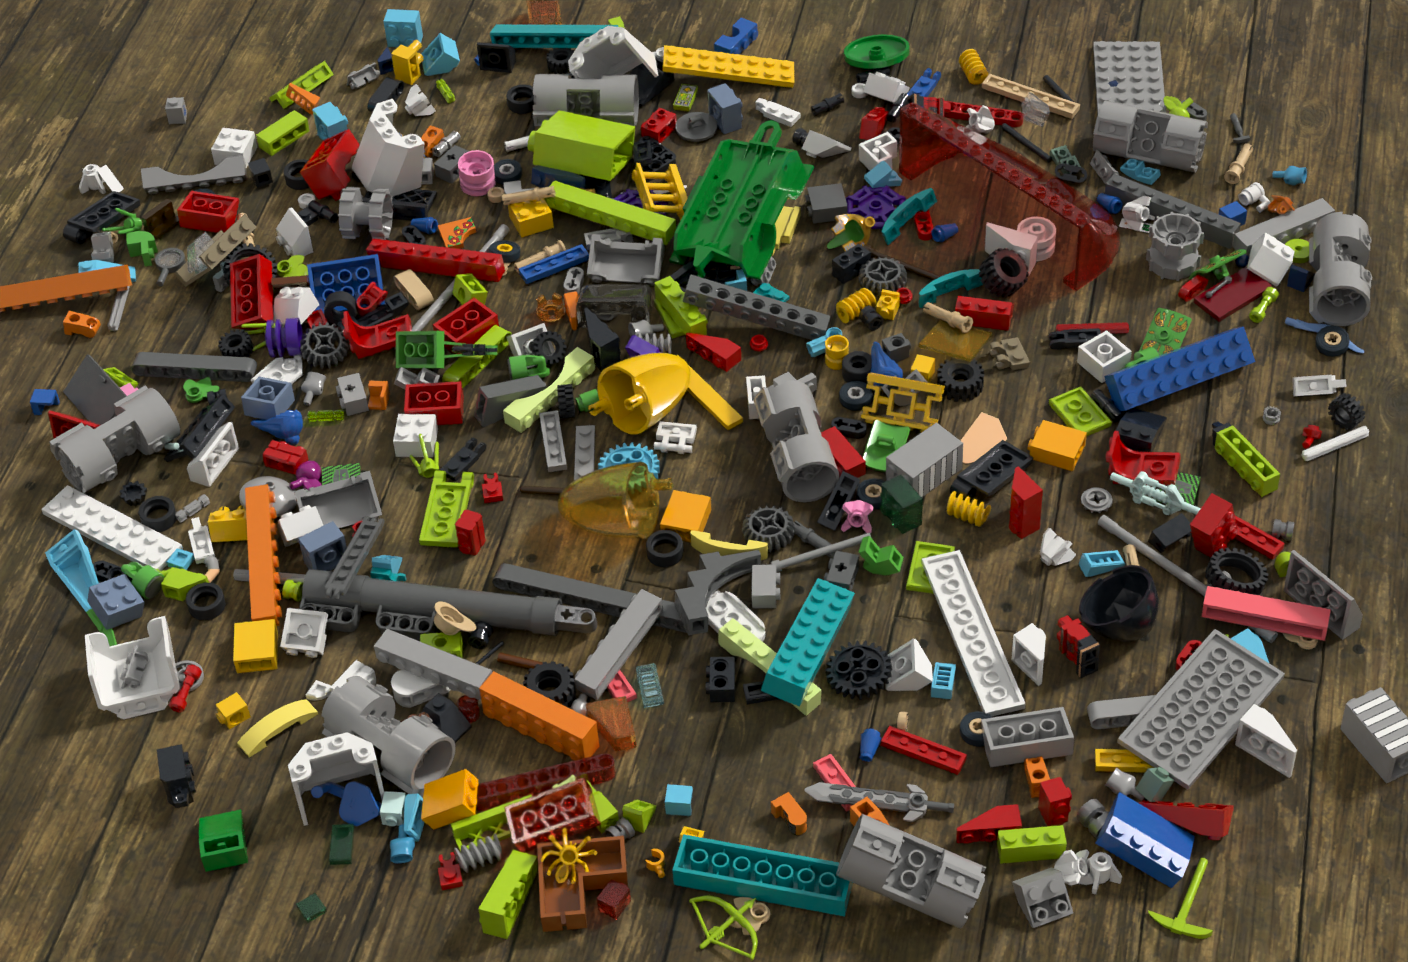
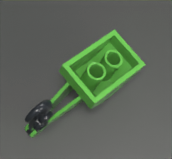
[396,331,497,368]

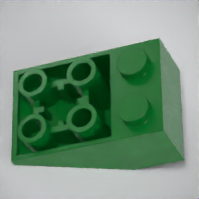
[199,809,248,872]

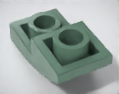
[1049,145,1081,174]

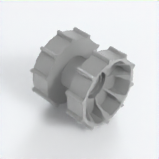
[338,187,393,240]
[1146,212,1204,281]

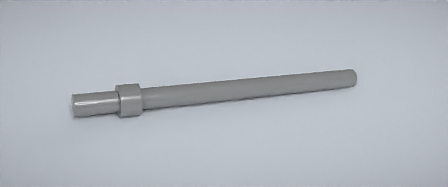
[769,533,871,572]

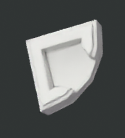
[306,680,331,701]

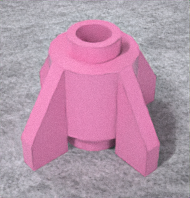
[841,500,873,533]

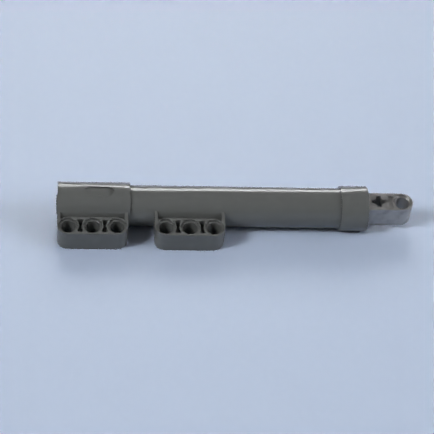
[299,569,597,641]

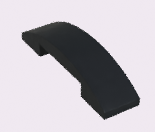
[337,292,409,332]

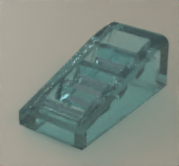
[636,663,664,708]

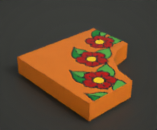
[438,217,476,249]

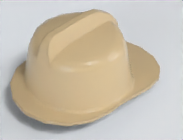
[434,602,476,635]

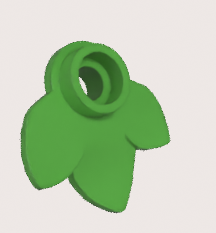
[183,377,219,403]

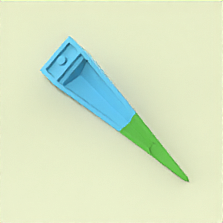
[45,529,117,646]

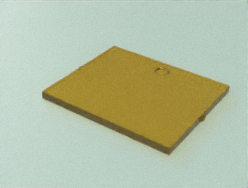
[918,319,992,362]

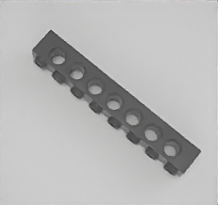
[683,275,830,340]

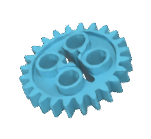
[598,442,660,494]

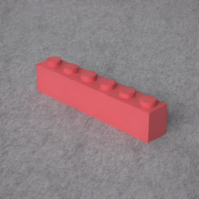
[1202,586,1331,641]

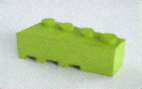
[478,850,538,939]

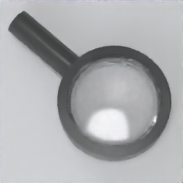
[155,248,186,287]

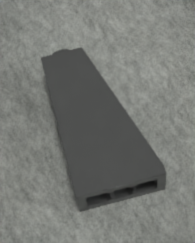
[474,375,547,427]

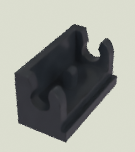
[1148,513,1192,553]

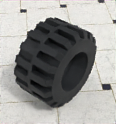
[979,248,1029,298]
[523,661,576,707]

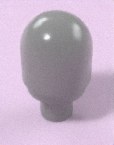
[570,694,588,716]

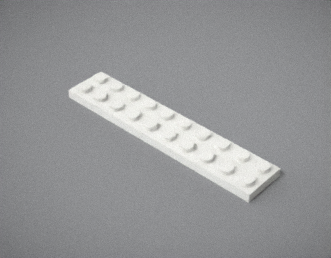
[922,550,1025,716]

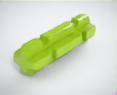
[436,79,455,103]

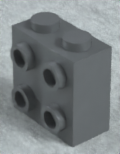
[804,183,847,223]

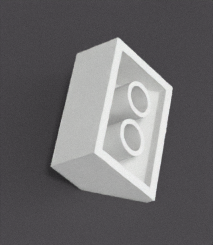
[187,422,239,487]

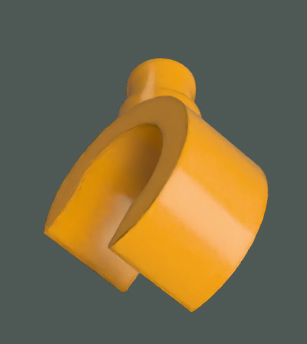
[645,849,665,878]

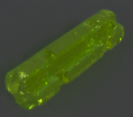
[307,409,344,422]

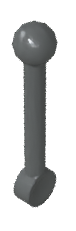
[1205,276,1232,298]

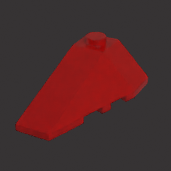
[1139,800,1234,840]

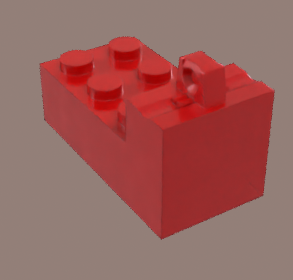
[300,129,360,201]

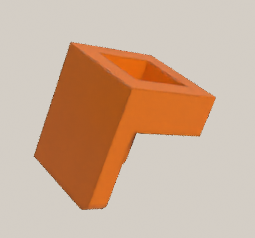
[368,381,390,410]

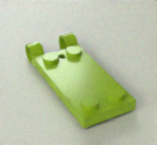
[419,470,474,547]

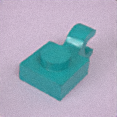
[370,567,406,581]

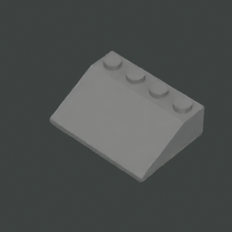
[1284,550,1363,640]

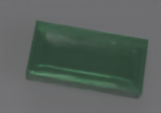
[329,824,355,865]

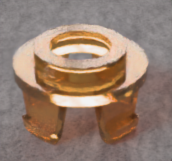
[536,293,566,322]

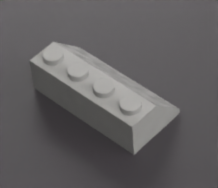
[981,707,1074,767]

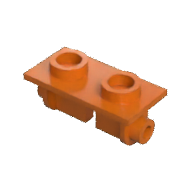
[1268,195,1295,214]

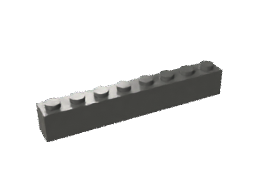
[1105,174,1241,249]

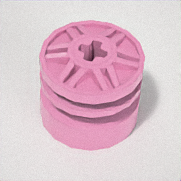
[458,150,496,196]

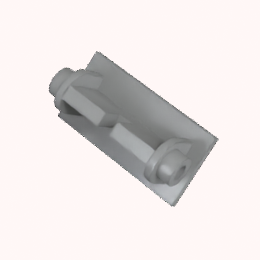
[346,63,381,89]
[1090,150,1119,184]
[751,256,776,286]
[120,646,148,689]

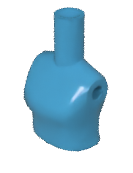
[1272,166,1307,186]
[390,824,415,863]

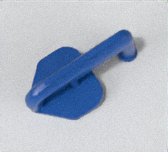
[311,781,382,826]

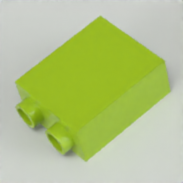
[527,110,635,181]

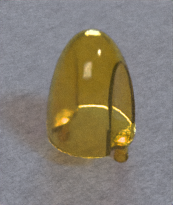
[558,462,673,538]

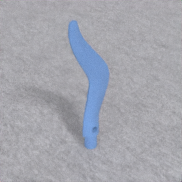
[1285,317,1364,354]

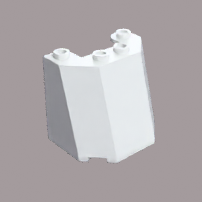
[568,26,658,79]
[352,99,424,197]
[85,616,180,719]
[288,732,384,826]

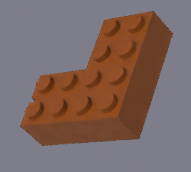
[537,836,628,932]

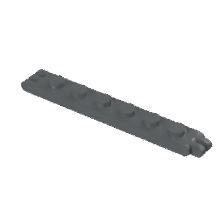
[324,517,385,599]

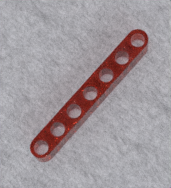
[476,753,616,811]

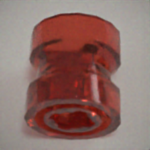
[458,695,480,723]

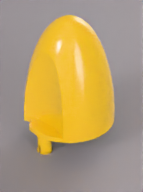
[588,353,691,434]

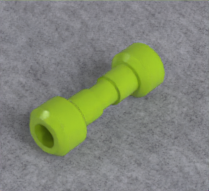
[1249,287,1279,323]

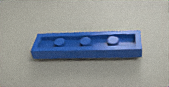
[518,244,589,284]

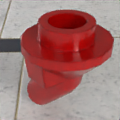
[1302,425,1322,449]

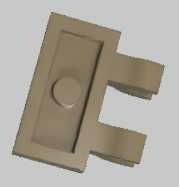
[989,337,1030,370]

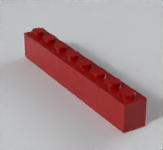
[366,239,505,282]

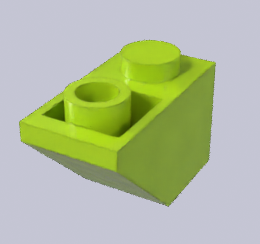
[161,567,209,601]

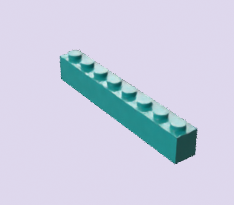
[490,24,618,48]

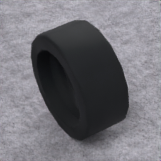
[506,84,534,114]
[283,159,309,190]
[138,496,177,532]
[646,530,684,567]
[186,583,226,620]

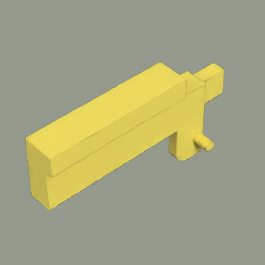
[772,206,801,256]

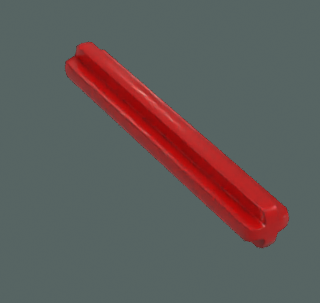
[1056,322,1129,334]

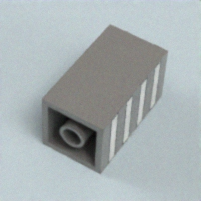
[886,423,963,504]
[1340,687,1408,783]

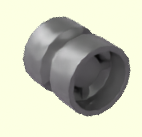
[1076,799,1109,839]

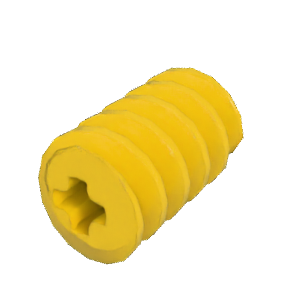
[959,49,988,85]
[836,288,876,323]
[947,491,991,527]

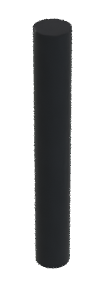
[1043,75,1074,102]

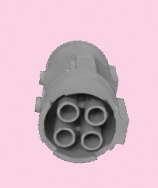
[533,74,639,126]
[1093,100,1208,173]
[1309,212,1372,326]
[753,380,839,502]
[50,385,181,493]
[321,676,455,797]
[836,814,986,929]

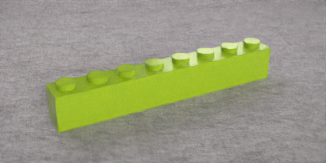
[544,181,676,245]

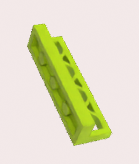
[269,61,334,109]
[451,795,542,852]

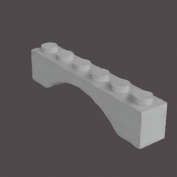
[141,155,247,194]

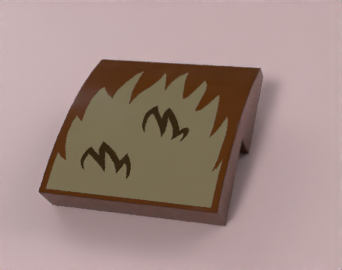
[271,275,310,289]

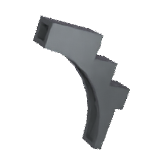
[675,550,761,635]

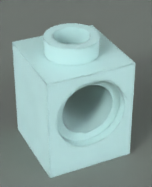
[380,791,406,826]

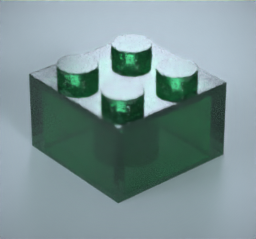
[880,474,923,534]

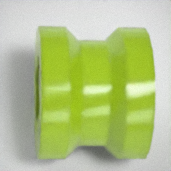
[282,579,303,602]

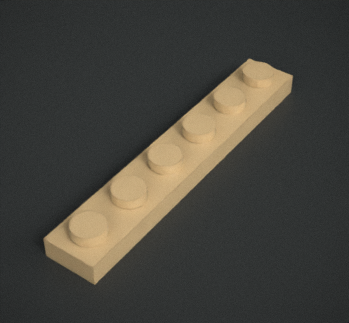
[982,74,1080,119]

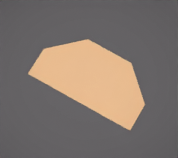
[961,412,1007,464]

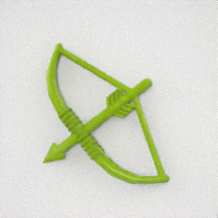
[689,895,758,960]

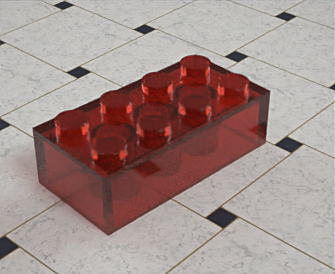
[504,777,601,853]

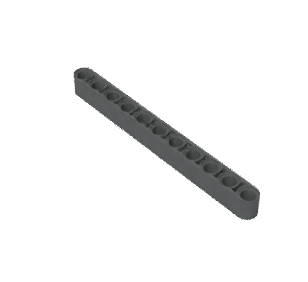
[492,563,687,633]

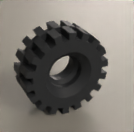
[937,356,984,402]

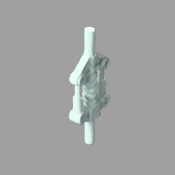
[1110,471,1201,515]

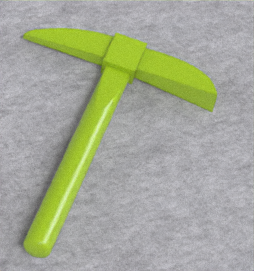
[1148,858,1213,939]

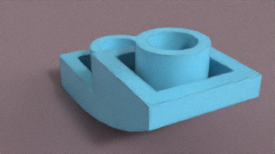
[1120,159,1161,185]

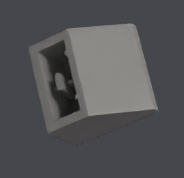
[1012,867,1073,928]

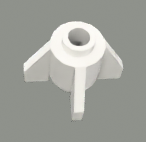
[405,84,436,116]
[963,105,995,135]
[79,164,106,194]
[1122,196,1155,231]
[1040,528,1076,566]
[1054,849,1094,885]
[1085,852,1122,894]

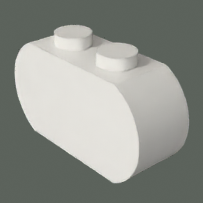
[391,670,451,708]

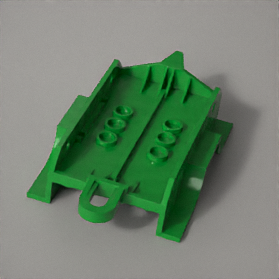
[669,120,814,280]

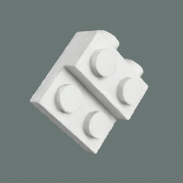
[280,608,328,658]

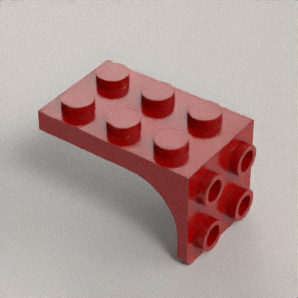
[342,311,412,359]
[1106,431,1181,485]

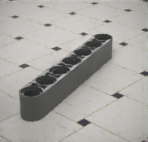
[131,352,257,382]

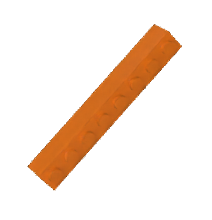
[0,265,132,312]
[245,484,282,626]

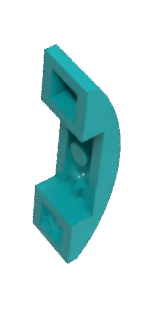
[882,188,937,245]
[919,269,983,308]

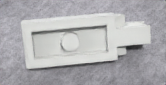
[755,98,801,127]
[1292,375,1346,396]
[188,517,215,564]

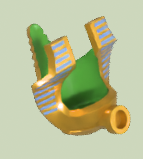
[827,214,875,251]

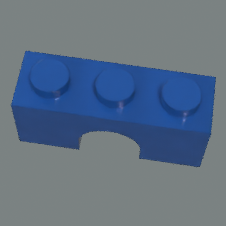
[714,18,758,54]

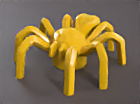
[541,828,597,884]

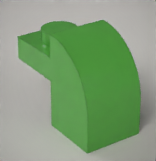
[126,231,158,266]
[859,536,904,575]

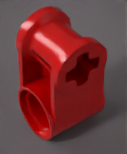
[357,282,388,316]

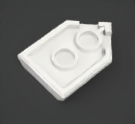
[251,355,303,384]

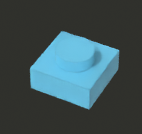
[167,548,195,570]

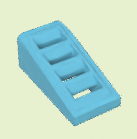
[1079,550,1125,577]
[931,662,956,699]
[404,793,424,842]

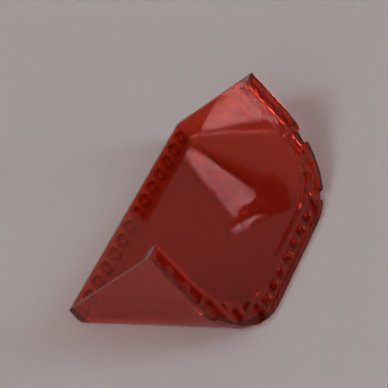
[899,103,1120,291]

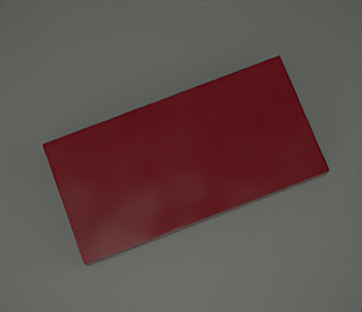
[1193,266,1272,322]

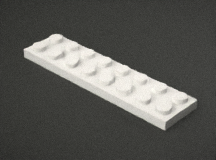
[42,485,183,571]

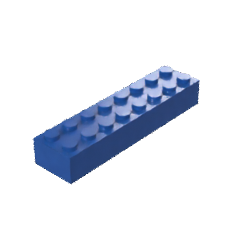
[1104,327,1255,411]

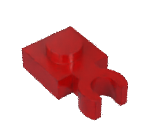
[482,472,504,503]
[438,852,463,890]

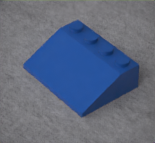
[307,254,385,313]
[1095,792,1195,888]

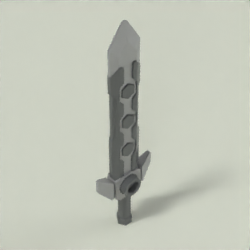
[805,782,954,822]

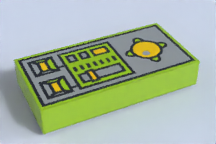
[673,84,698,112]

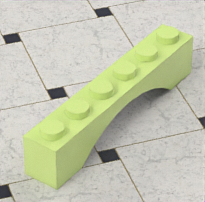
[503,347,595,433]
[718,618,821,716]

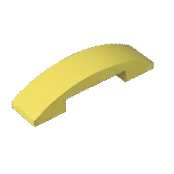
[690,530,768,560]
[237,699,318,757]

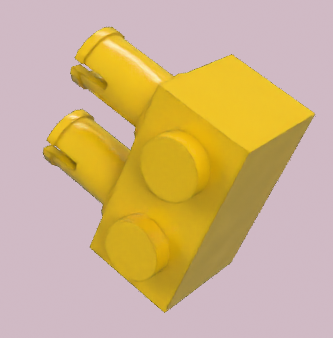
[391,40,424,85]
[208,505,247,542]

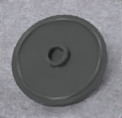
[676,112,717,142]

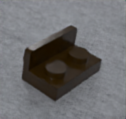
[141,199,179,239]

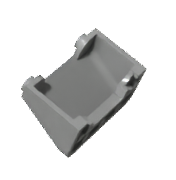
[587,234,665,286]
[294,471,382,528]

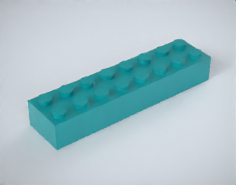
[761,578,855,707]
[673,834,853,916]

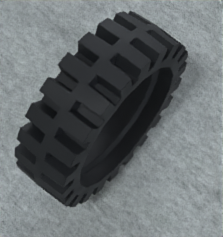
[223,243,277,286]
[1205,548,1268,595]

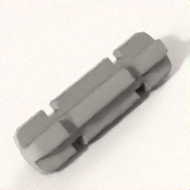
[175,494,210,522]

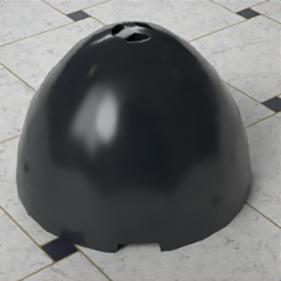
[1079,565,1159,642]

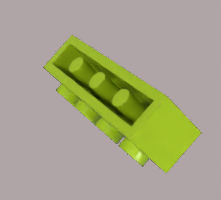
[654,276,708,335]
[1215,425,1280,497]

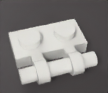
[654,421,697,454]

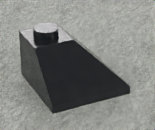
[477,42,516,73]
[422,693,472,743]

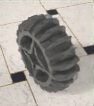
[859,257,907,298]
[300,322,349,369]
[742,505,794,553]

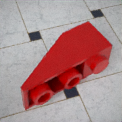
[859,107,889,140]
[686,333,741,372]
[956,804,1022,843]

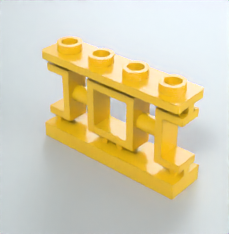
[861,373,945,433]

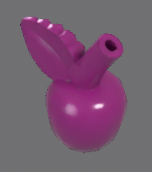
[289,460,322,491]

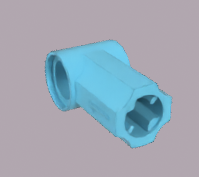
[806,327,842,357]

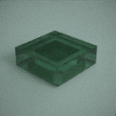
[296,893,327,923]

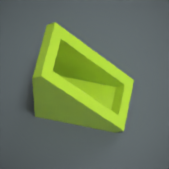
[622,800,657,833]

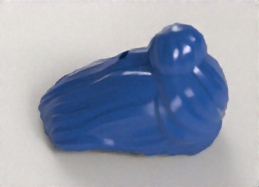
[871,341,903,390]
[251,409,303,445]

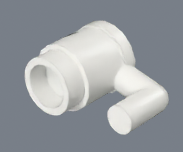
[1238,182,1271,212]

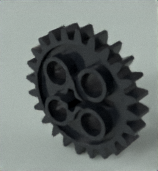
[825,640,893,700]

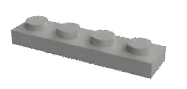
[539,410,567,472]
[574,425,595,487]

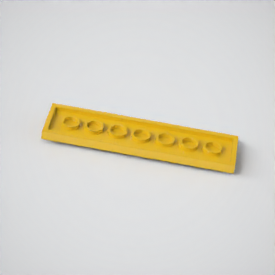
[663,45,794,88]

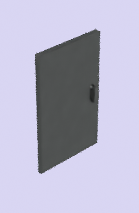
[63,354,127,425]

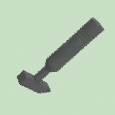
[1230,113,1250,144]

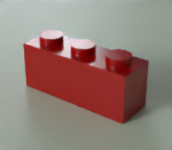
[821,426,866,478]

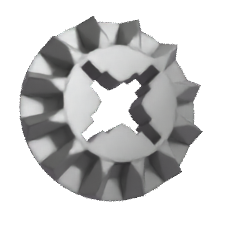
[1081,487,1113,513]

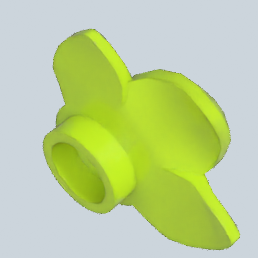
[277,255,308,277]

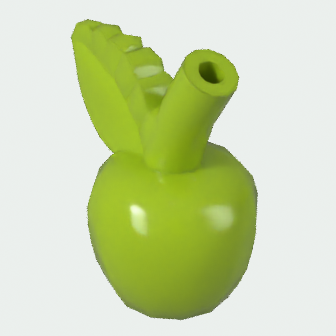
[1163,96,1193,118]

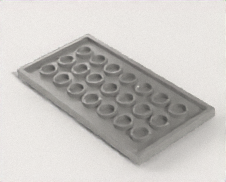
[1093,41,1166,117]
[1117,629,1285,790]

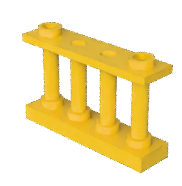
[632,163,688,221]

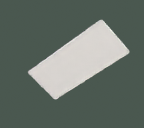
[97,165,124,192]

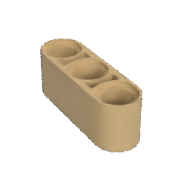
[394,269,434,310]

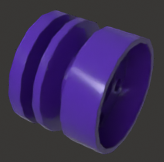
[265,318,302,357]

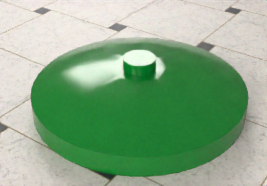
[844,34,910,69]

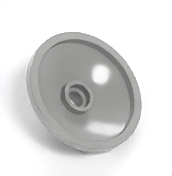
[239,476,297,517]

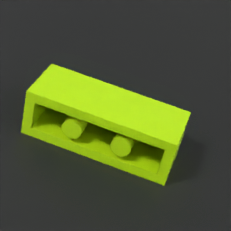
[256,110,310,156]
[997,825,1067,864]

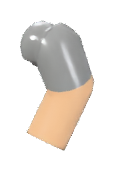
[204,556,220,583]

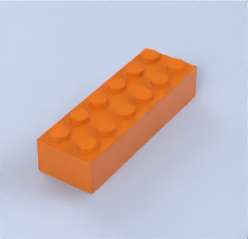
[479,671,600,764]

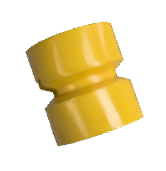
[825,335,849,370]

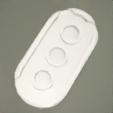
[706,591,765,642]

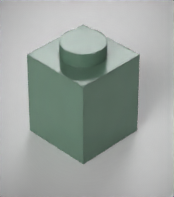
[1135,767,1174,802]

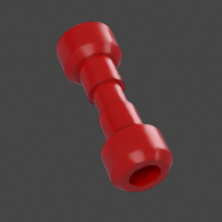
[169,665,202,713]

